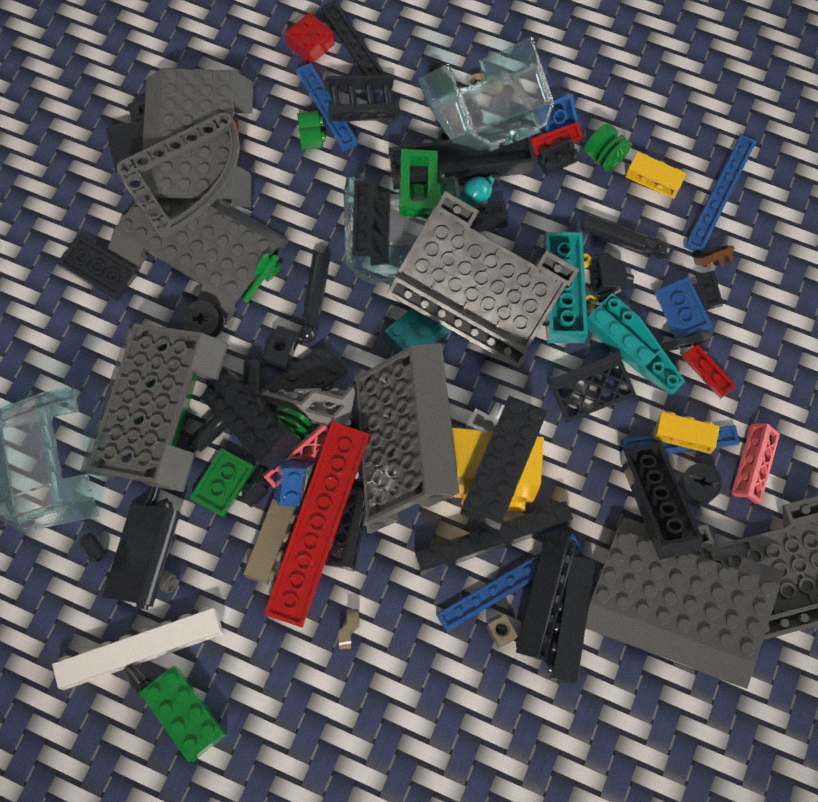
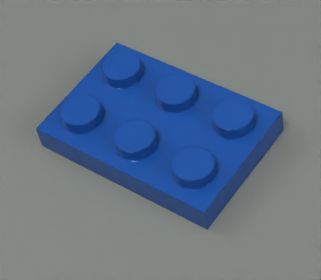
[654,277,712,338]

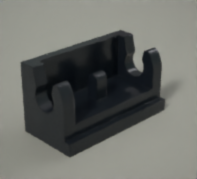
[537,138,578,176]
[471,200,508,232]

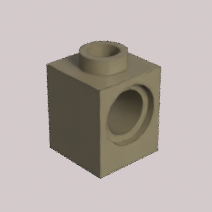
[486,614,518,649]

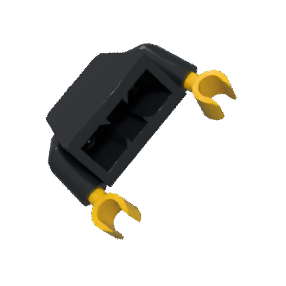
[584,253,634,309]

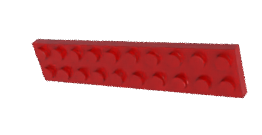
[264,421,371,628]

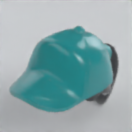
[457,174,501,206]

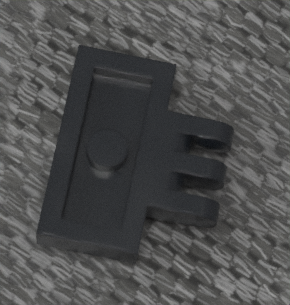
[693,270,723,311]

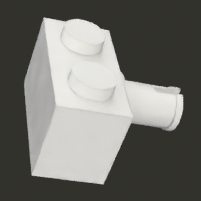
[466,402,504,432]

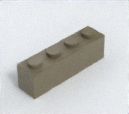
[244,499,298,585]

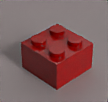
[285,12,335,64]

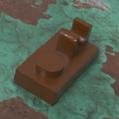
[693,245,735,267]

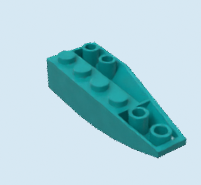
[587,293,685,395]

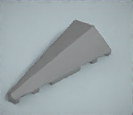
[261,387,355,427]

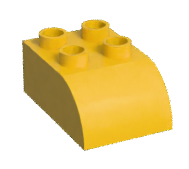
[452,428,544,512]

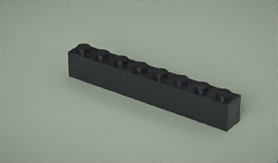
[415,501,573,576]

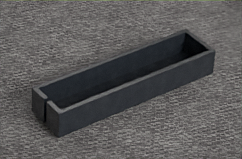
[388,131,536,190]

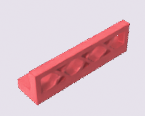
[263,423,329,488]
[731,423,780,504]

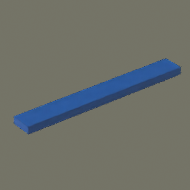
[684,134,757,255]
[436,534,584,633]

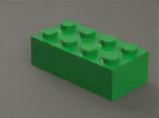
[139,665,227,762]

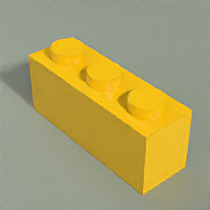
[626,152,687,199]
[653,411,720,454]

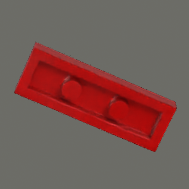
[531,122,584,157]
[682,344,737,399]

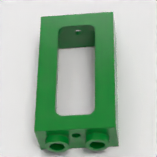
[399,149,438,219]

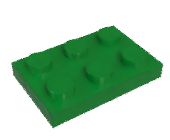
[189,448,255,518]

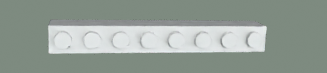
[52,607,224,690]

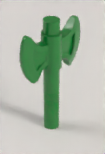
[242,253,283,303]

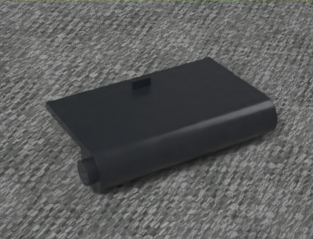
[106,119,144,174]
[102,505,181,610]

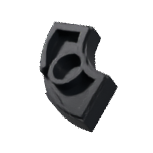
[660,332,711,351]

